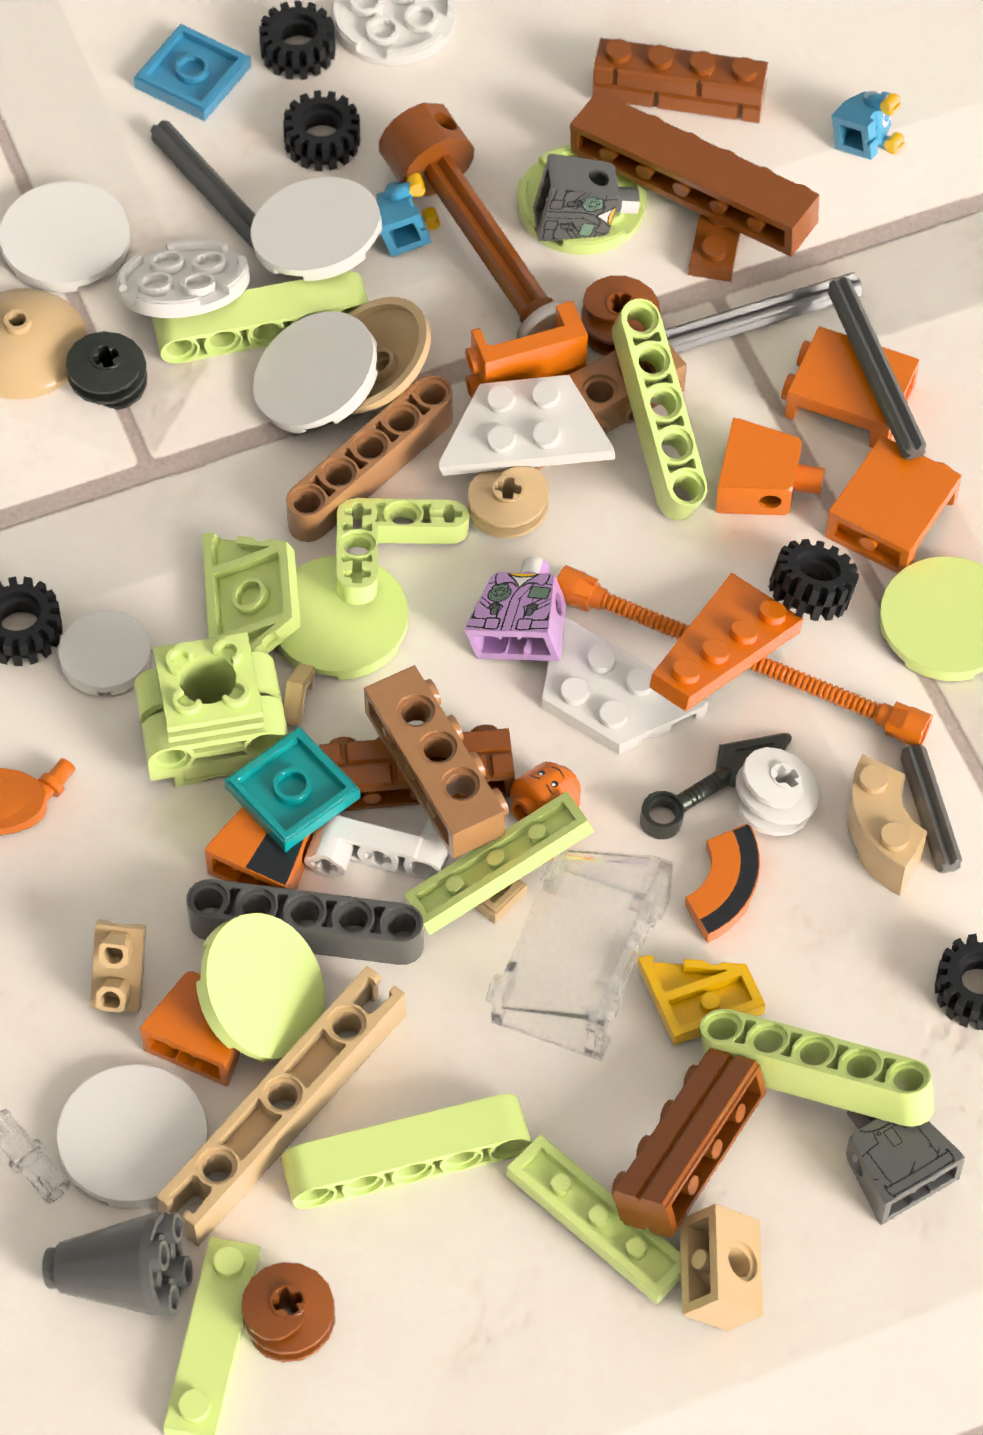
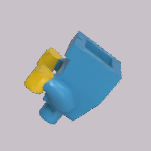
[831,91,905,160]
[376,173,440,257]

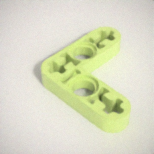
[336,498,470,605]

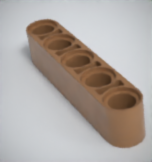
[286,375,453,542]

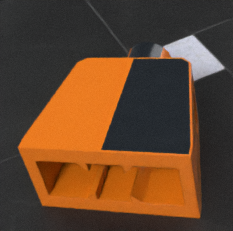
[205,807,313,890]

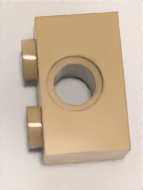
[680,1204,763,1331]

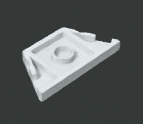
[439,375,615,476]
[542,617,708,755]

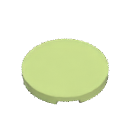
[517,145,646,255]
[276,556,408,680]
[879,556,983,681]
[196,913,325,1063]

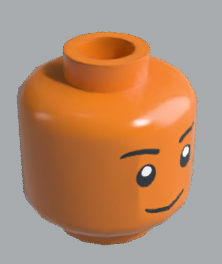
[510,761,581,821]

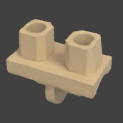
[90,919,147,1013]

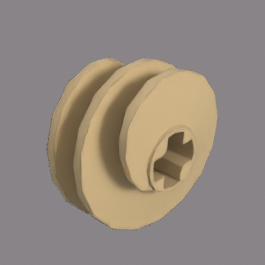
[467,466,549,538]

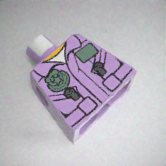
[464,557,566,661]

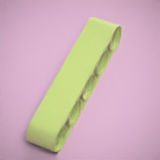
[152,271,369,364]
[612,299,707,520]
[700,1009,934,1127]
[281,1094,532,1209]

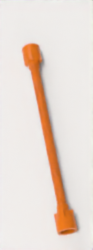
[557,565,933,746]

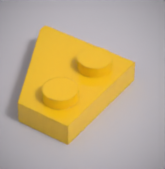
[638,955,766,1045]

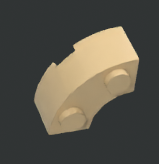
[847,754,927,896]

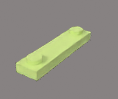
[404,791,594,935]
[506,1134,681,1305]
[163,1237,261,1435]

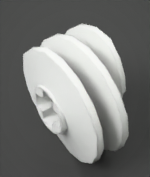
[736,747,820,836]

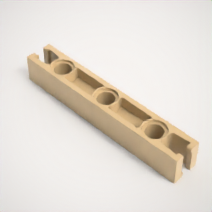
[156,966,406,1247]

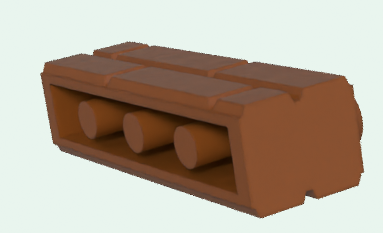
[592,38,768,123]
[319,724,515,811]
[612,1048,767,1238]

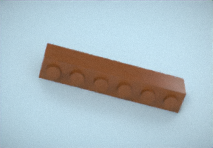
[570,91,820,257]

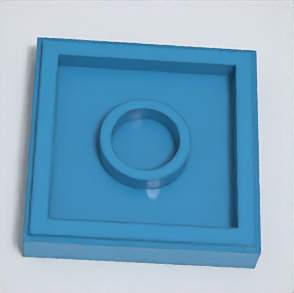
[134,24,251,122]

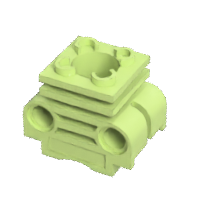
[134,632,288,787]

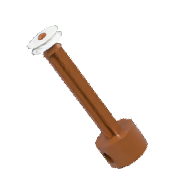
[379,103,580,338]

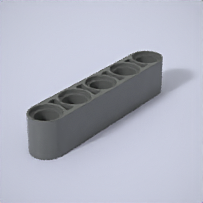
[186,879,424,965]

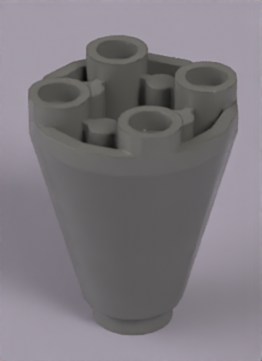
[42,1212,193,1315]

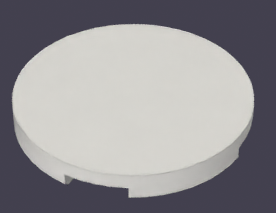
[331,0,456,66]
[251,177,382,281]
[0,181,131,293]
[117,239,250,318]
[253,311,378,433]
[56,1064,208,1209]

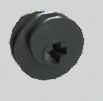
[66,331,147,410]

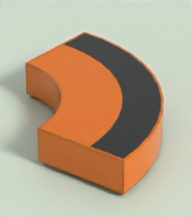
[685,824,760,943]

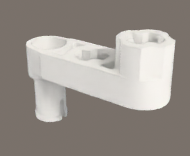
[304,815,450,880]

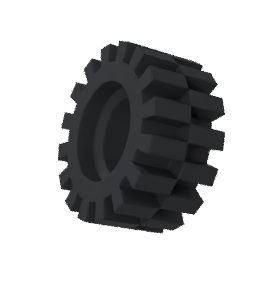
[259,0,336,80]
[283,90,360,171]
[769,539,859,621]
[0,576,63,666]
[934,934,983,1030]

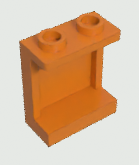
[465,301,588,400]
[781,326,920,448]
[825,436,962,573]

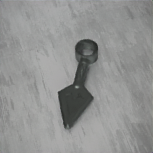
[640,733,792,839]

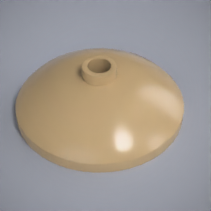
[0,288,87,399]
[348,297,431,414]

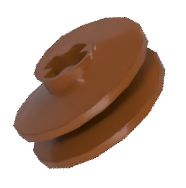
[581,276,660,355]
[241,1262,335,1362]

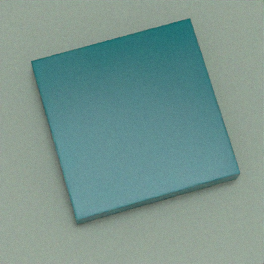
[224,727,361,852]

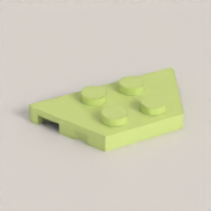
[202,532,301,654]

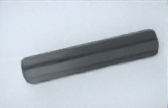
[901,744,962,874]

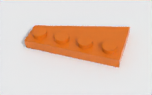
[649,573,803,712]

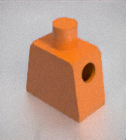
[716,418,825,515]
[140,971,241,1087]

